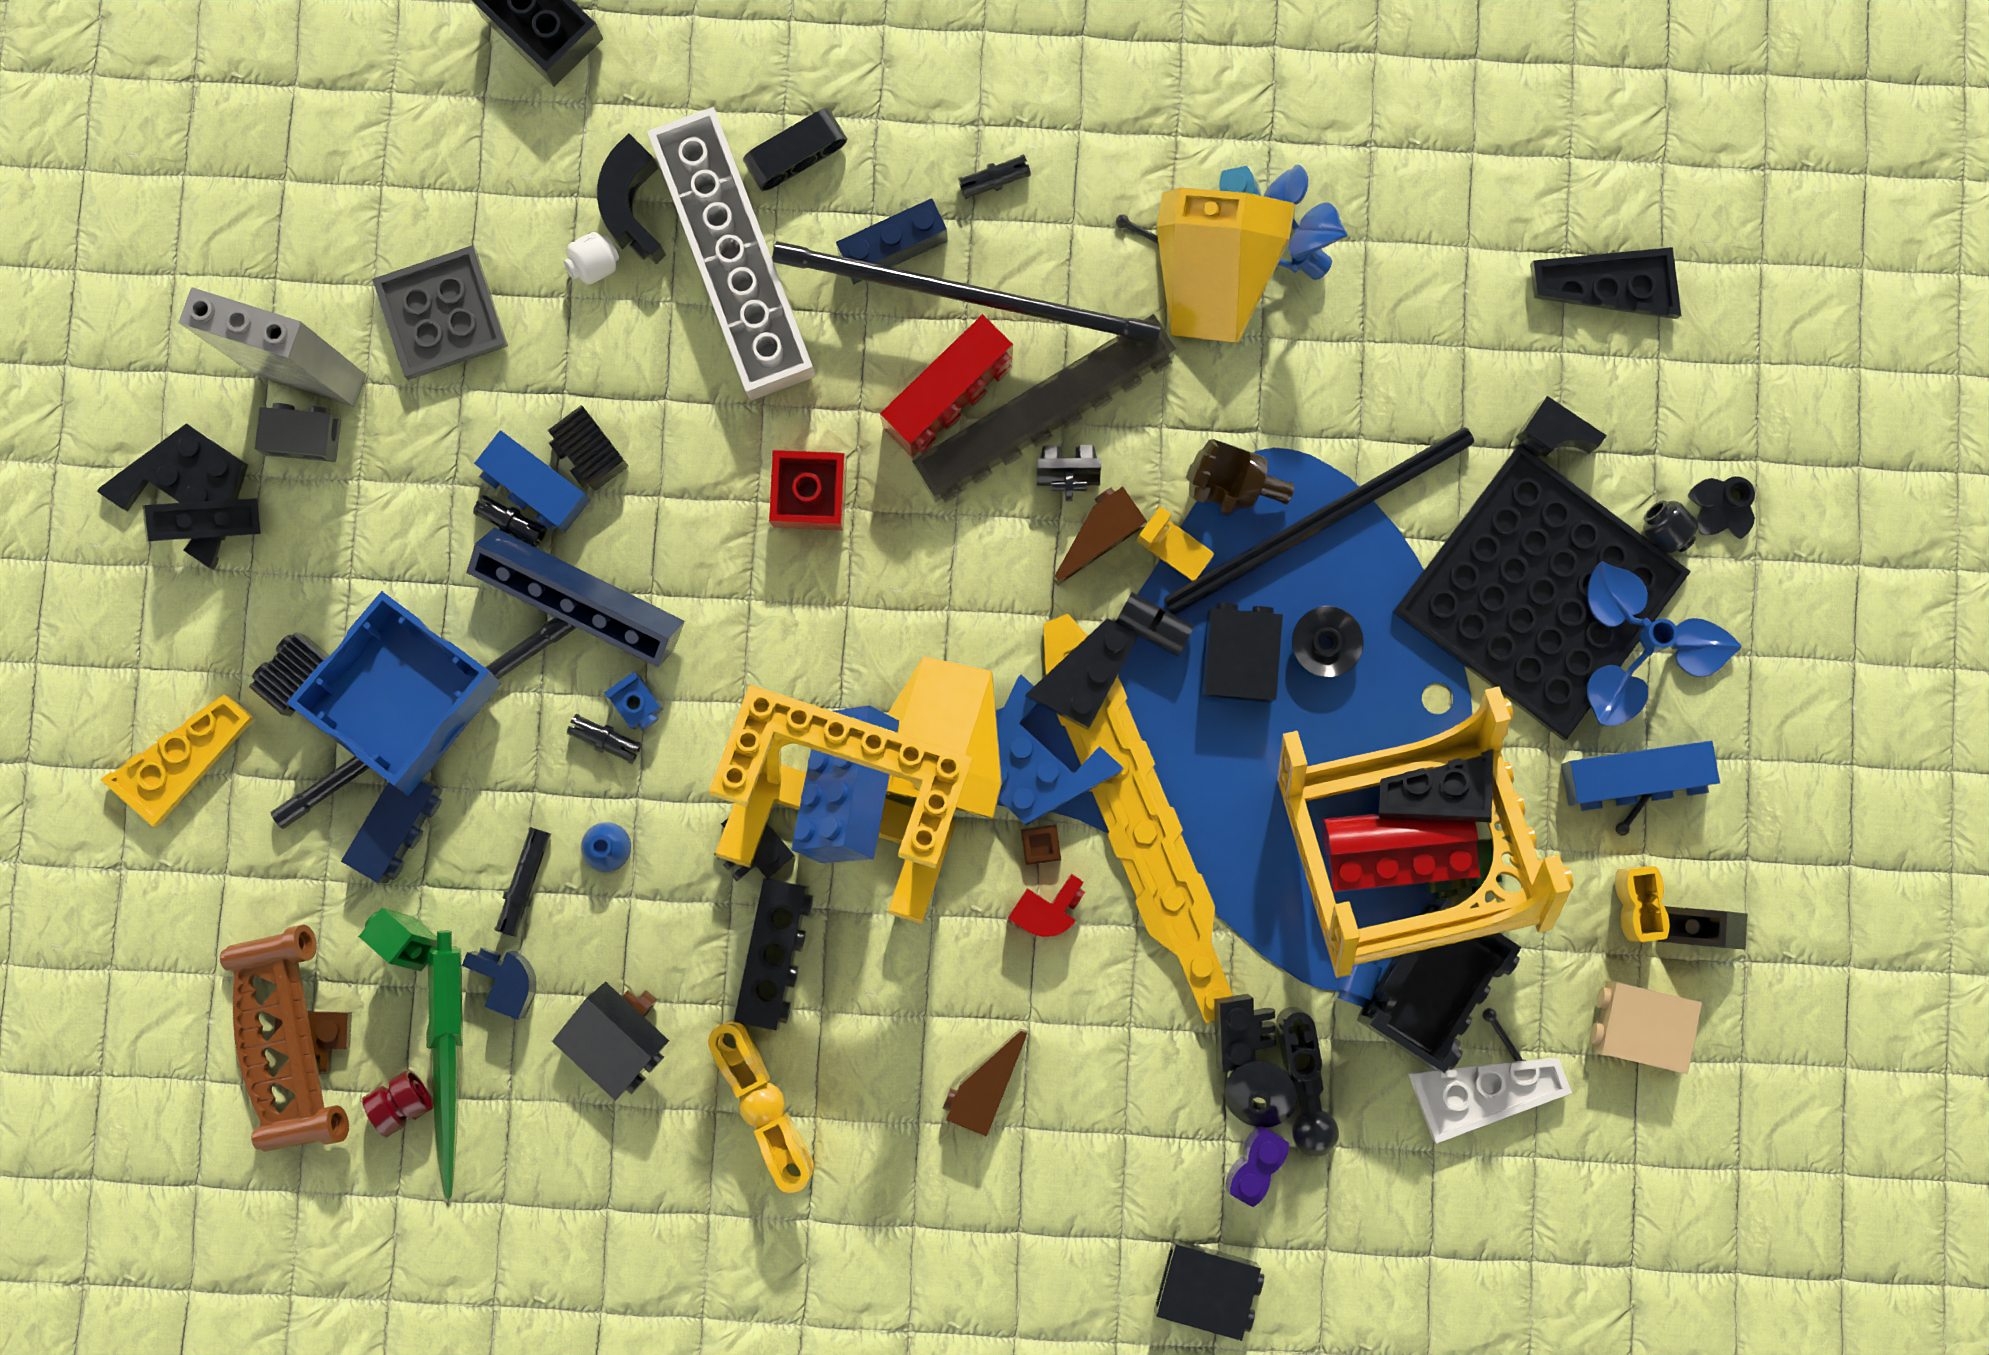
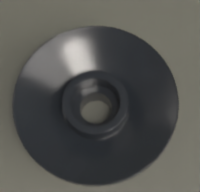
[1292,606,1364,677]
[1224,1061,1298,1127]

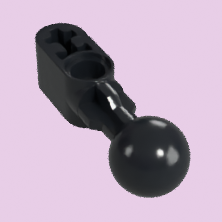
[1276,1007,1339,1156]

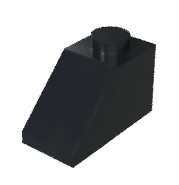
[1658,906,1748,950]

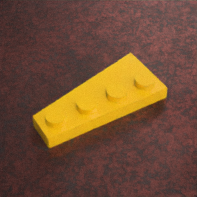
[100,694,255,827]

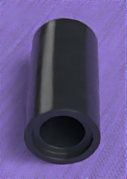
[1116,592,1194,657]

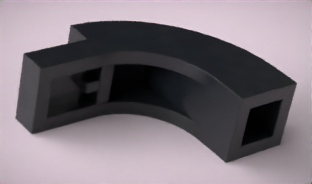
[597,133,666,264]

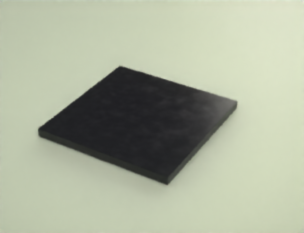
[1392,444,1691,741]

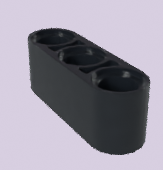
[743,108,848,191]

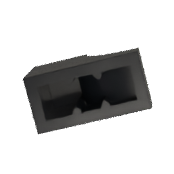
[1516,396,1607,457]

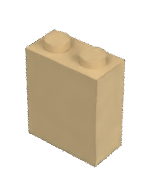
[1590,981,1702,1074]

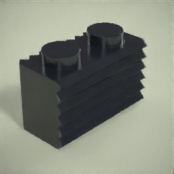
[548,405,629,491]
[249,632,330,717]

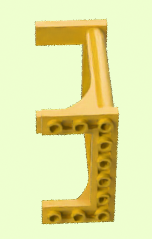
[709,684,972,924]
[1277,687,1574,978]

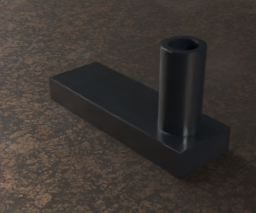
[142,498,261,542]

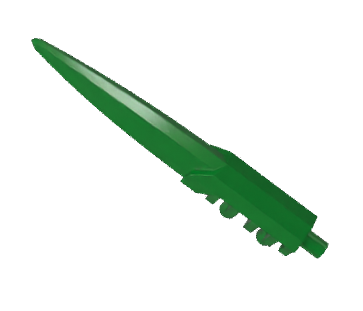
[426,930,463,1200]

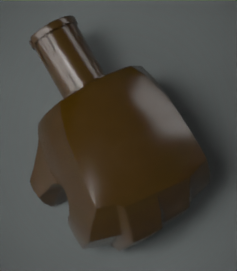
[1186,439,1294,517]

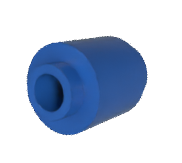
[1337,960,1382,1008]

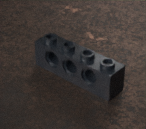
[733,878,813,1031]

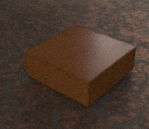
[1021,824,1061,865]

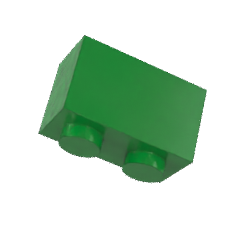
[358,907,437,971]

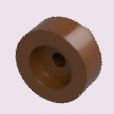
[622,990,658,1017]

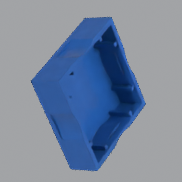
[287,591,501,796]

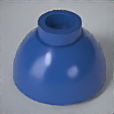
[581,822,631,872]

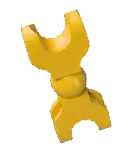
[708,1020,815,1193]

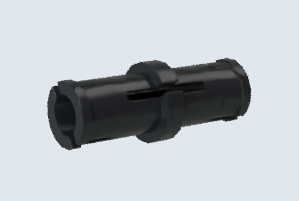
[958,154,1031,200]
[473,495,547,547]
[567,714,642,764]

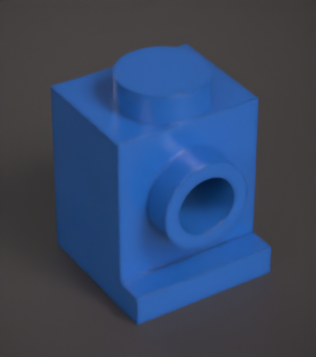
[604,672,664,730]

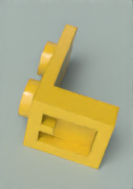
[1136,506,1214,581]

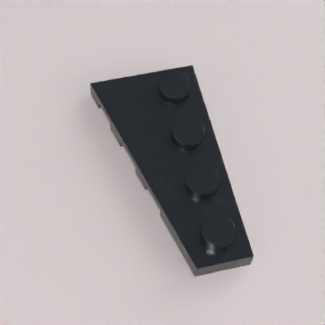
[1530,247,1682,319]

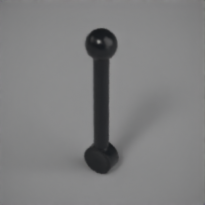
[1116,214,1159,244]
[1615,795,1651,836]
[1482,1008,1526,1061]

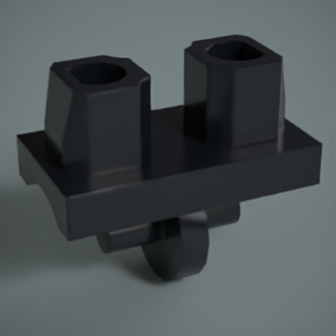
[1036,445,1102,501]

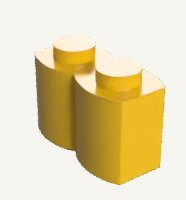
[1615,866,1670,942]

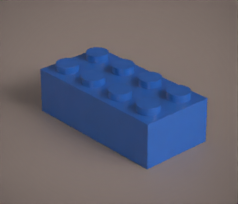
[791,706,899,863]

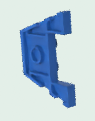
[997,675,1124,825]

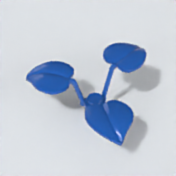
[1264,165,1347,280]
[1587,561,1741,726]

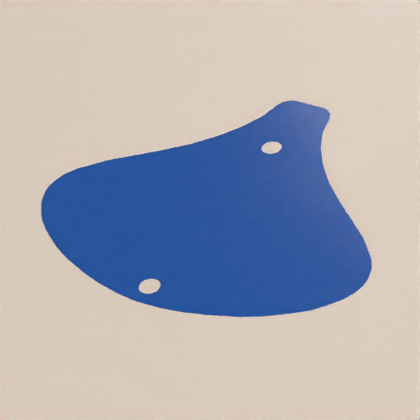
[996,447,1473,991]

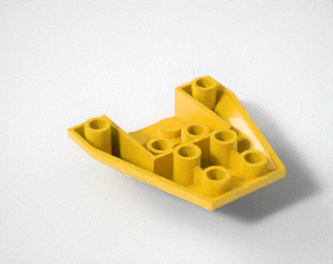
[1157,188,1295,343]
[886,656,1002,819]

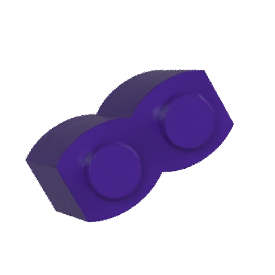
[1225,1126,1289,1207]

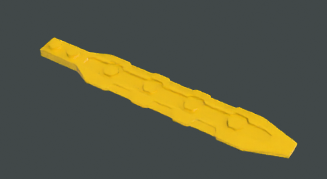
[1043,613,1233,1024]

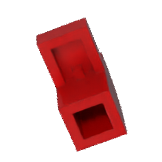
[1008,874,1085,937]

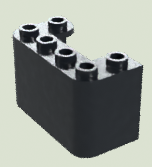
[1357,899,1522,1073]

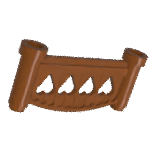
[220,924,349,1152]

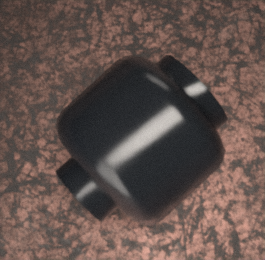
[1643,500,1698,553]

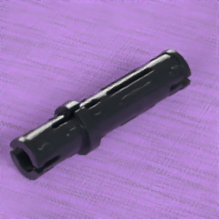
[494,827,552,937]

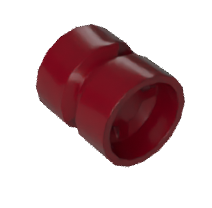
[362,1069,433,1137]

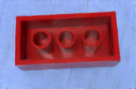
[880,314,1013,458]

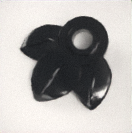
[1688,476,1755,539]

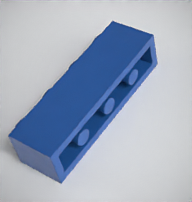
[1561,741,1720,811]

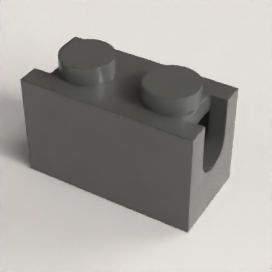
[255,403,341,462]

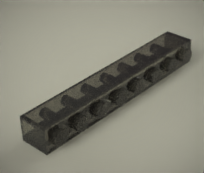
[912,314,1176,503]

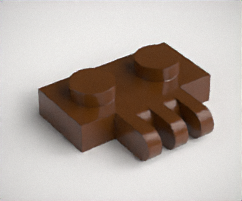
[274,1011,352,1074]

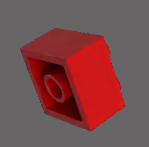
[769,450,847,531]

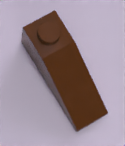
[1054,486,1147,586]
[942,1028,1028,1137]

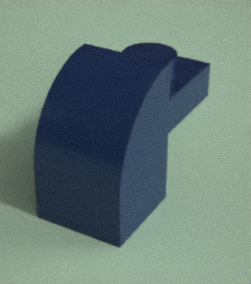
[462,947,537,1020]

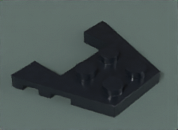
[97,423,248,570]

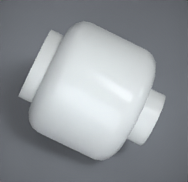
[563,232,619,285]

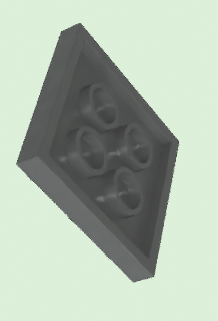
[372,245,508,380]

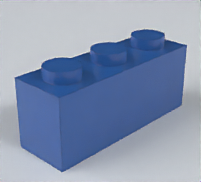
[474,430,591,533]

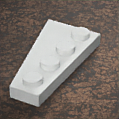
[1408,1057,1572,1144]

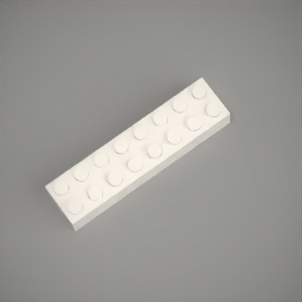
[647,107,816,401]

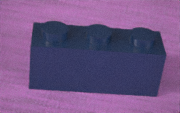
[836,198,948,285]
[341,779,443,883]

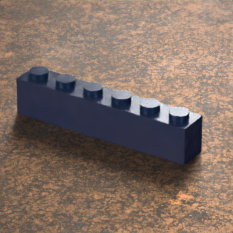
[466,527,685,667]

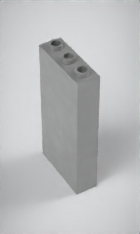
[178,287,366,407]

